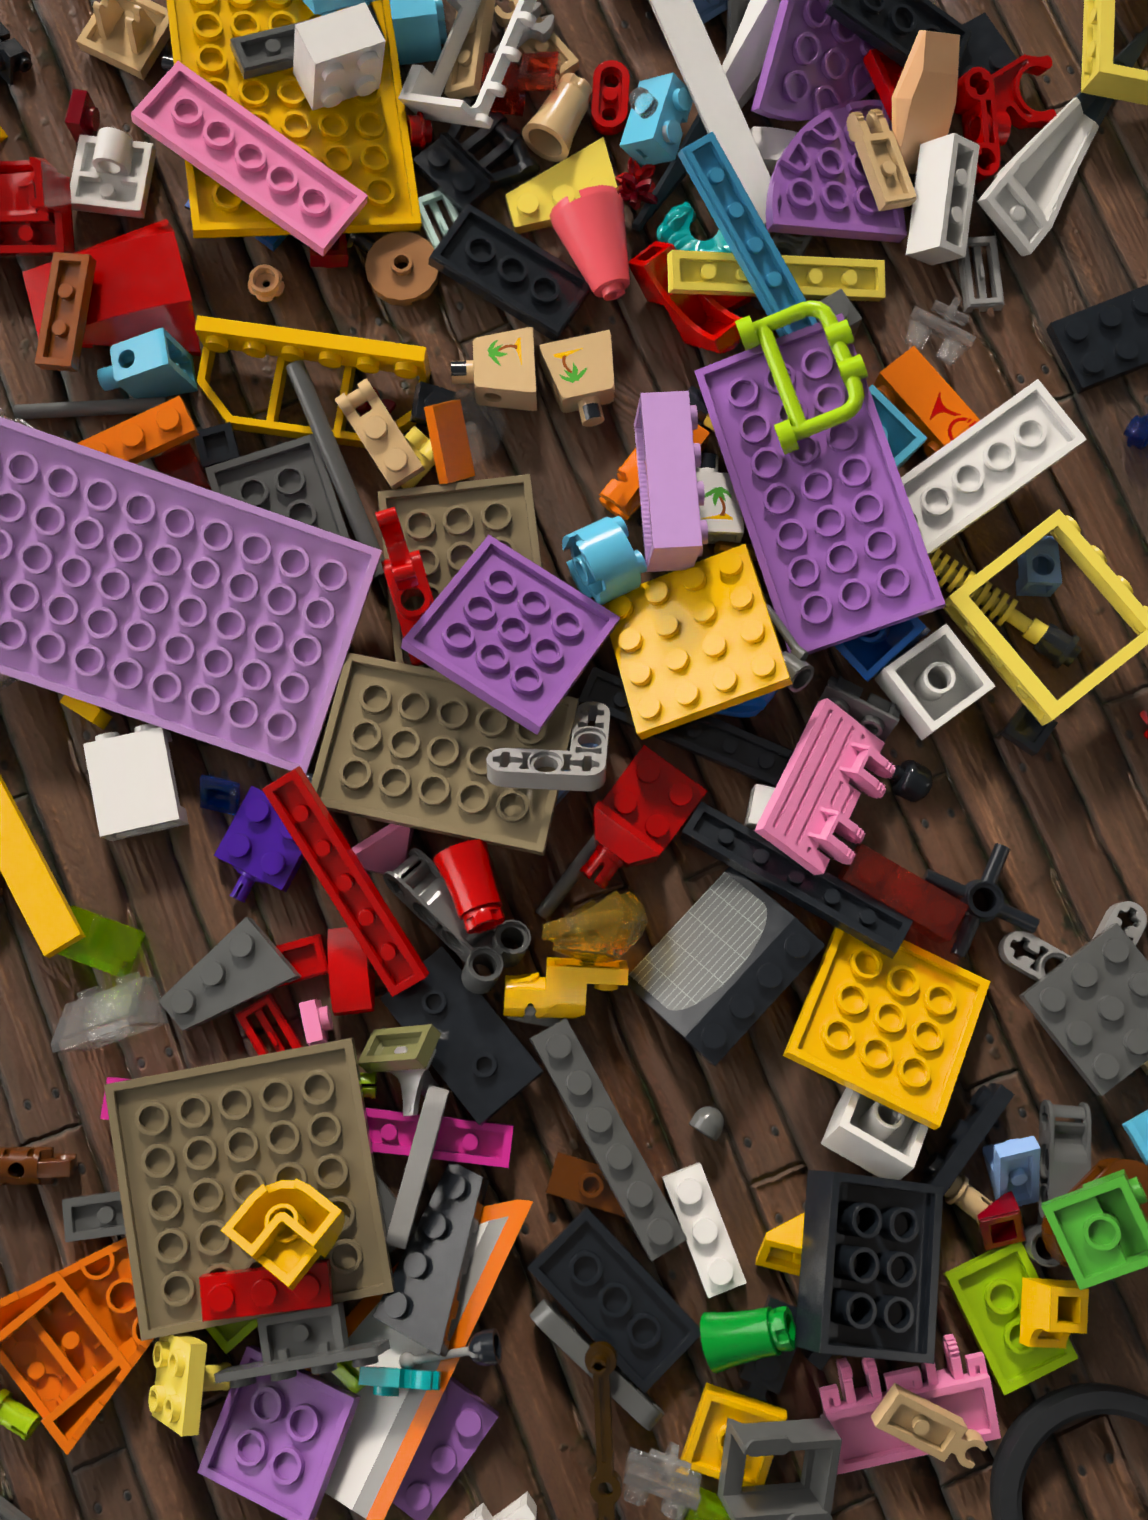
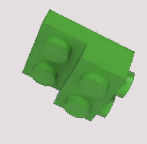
[1041,1169,1148,1290]

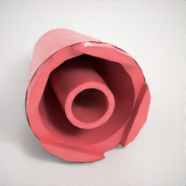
[550,185,630,301]

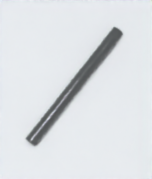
[286,360,385,580]

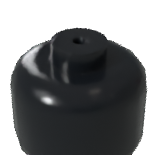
[890,760,933,802]

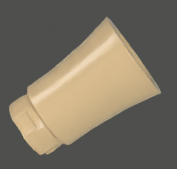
[522,73,593,162]

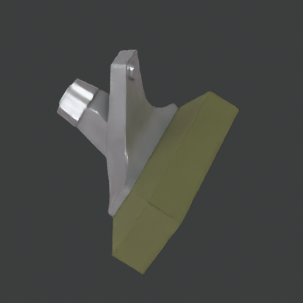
[358,1024,441,1116]

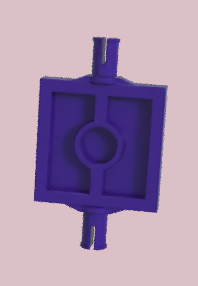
[214,786,305,903]

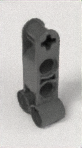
[383,848,531,994]
[1022,1099,1092,1267]

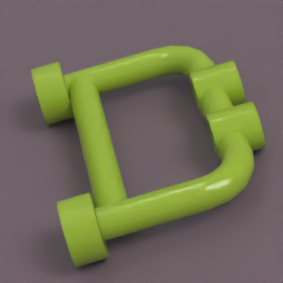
[735,300,868,455]

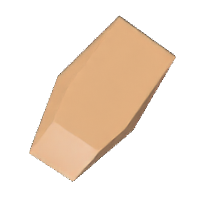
[892,30,960,174]

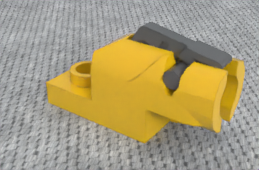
[503,957,629,1027]

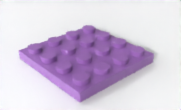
[401,535,620,735]

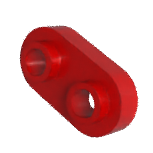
[591,60,630,135]

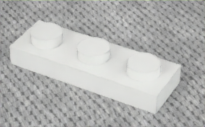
[662,1162,747,1298]

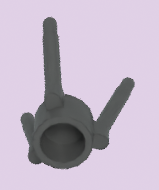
[767,604,814,692]

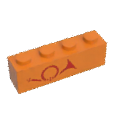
[874,346,980,458]

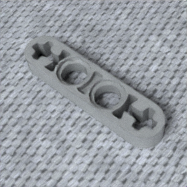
[385,1085,450,1249]

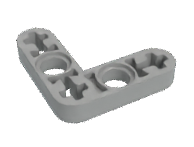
[486,701,610,791]
[998,901,1147,981]

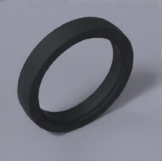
[990,1383,1148,1520]

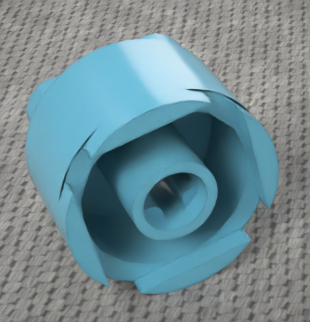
[562,516,647,605]

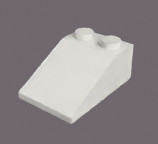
[821,1087,929,1180]

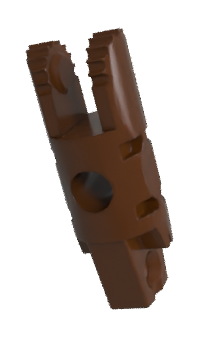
[0,1147,77,1185]

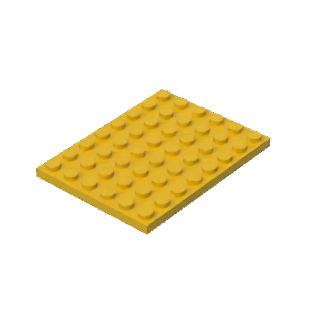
[166,0,421,238]

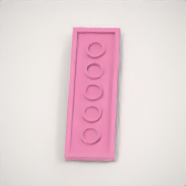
[131,61,368,256]

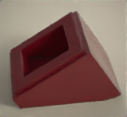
[977,1191,1027,1250]

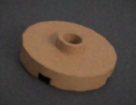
[365,231,440,306]

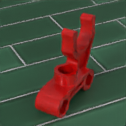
[954,54,1057,187]
[375,507,434,666]

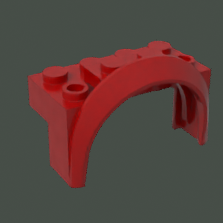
[0,157,75,257]

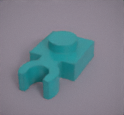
[358,1366,441,1396]

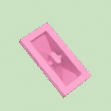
[352,824,414,874]

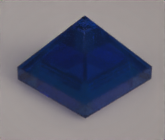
[200,775,240,815]

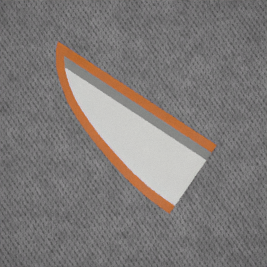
[305,1200,533,1520]

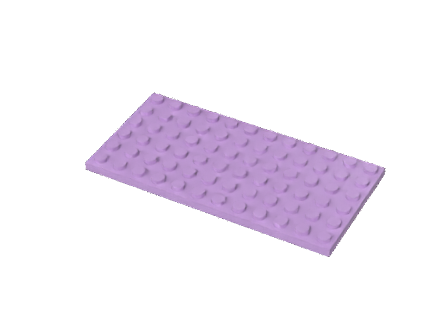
[0,417,383,775]

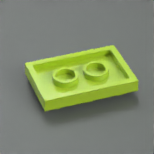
[943,1242,1078,1396]

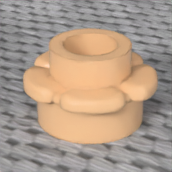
[248,264,285,302]

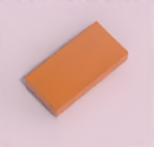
[424,399,475,484]

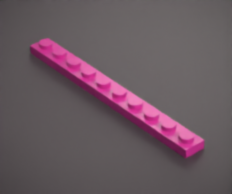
[100,1077,514,1168]

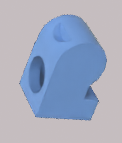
[1016,535,1062,597]

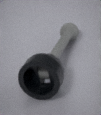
[399,1328,502,1369]

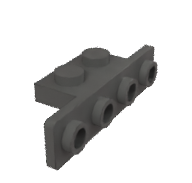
[214,1302,390,1388]

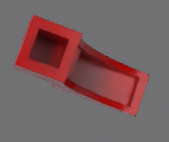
[628,241,742,354]

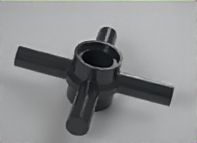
[922,843,1040,959]

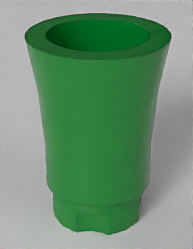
[700,1306,796,1374]

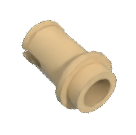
[944,1175,993,1224]

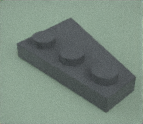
[158,917,302,1031]

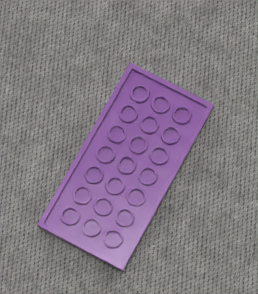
[694,313,946,655]

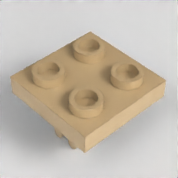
[76,0,170,80]

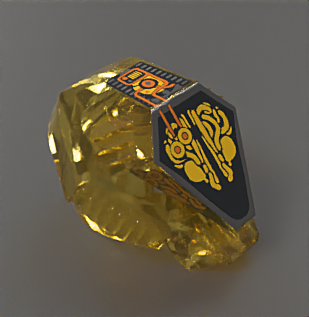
[541,891,648,964]

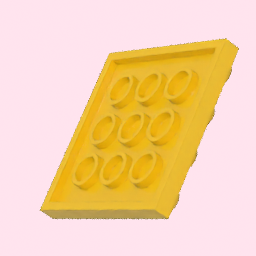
[602,544,793,740]
[783,927,991,1130]

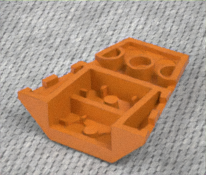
[0,1237,155,1456]

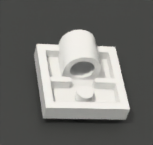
[70,127,156,219]

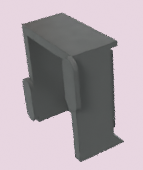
[717,1414,842,1520]

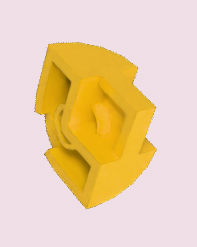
[221,1179,345,1291]

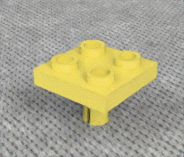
[148,1332,231,1437]

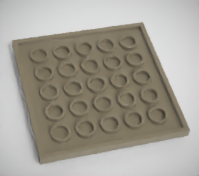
[104,1037,395,1341]

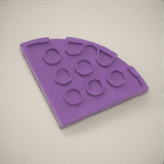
[751,0,876,121]
[765,100,907,243]

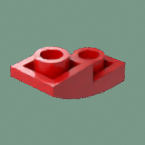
[327,927,375,1016]

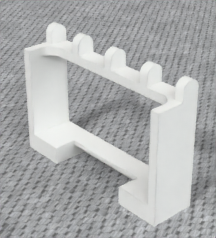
[398,0,537,129]

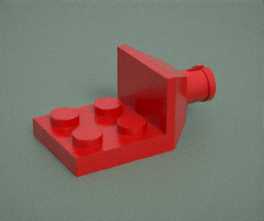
[579,745,707,889]

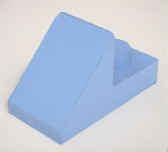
[983,1136,1041,1206]

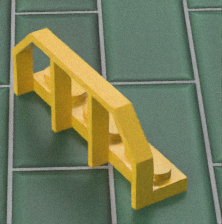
[195,315,431,448]

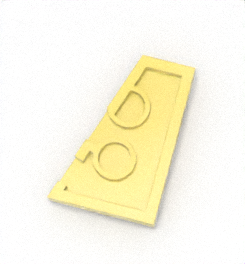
[506,137,617,234]

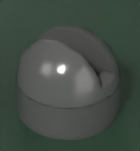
[689,1106,724,1142]

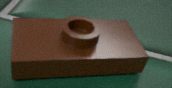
[546,1151,625,1217]

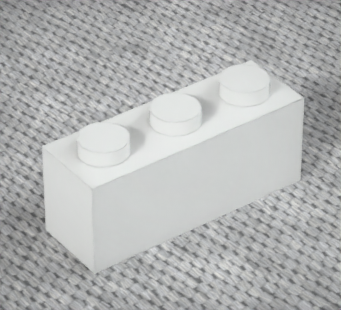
[906,133,980,266]

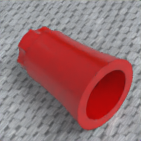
[433,839,505,934]

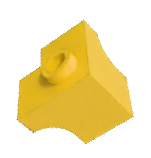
[1019,1277,1089,1349]

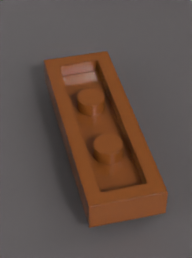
[34,252,97,372]

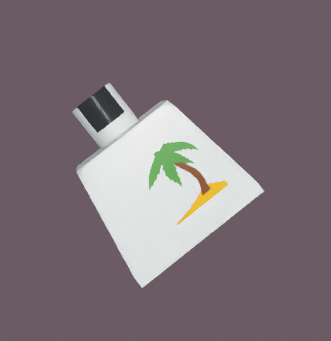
[696,453,744,544]

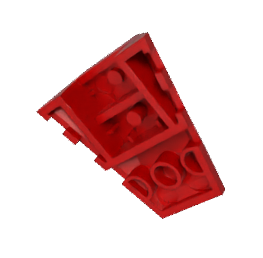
[22,218,201,356]

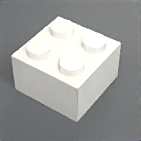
[293,2,386,111]
[875,624,995,740]

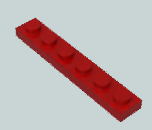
[262,766,429,997]

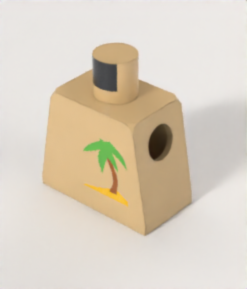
[451,327,537,411]
[539,330,615,427]

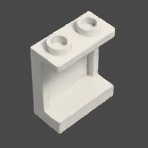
[83,724,189,841]

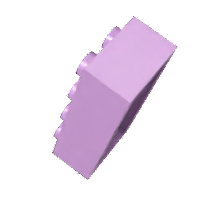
[634,391,708,572]

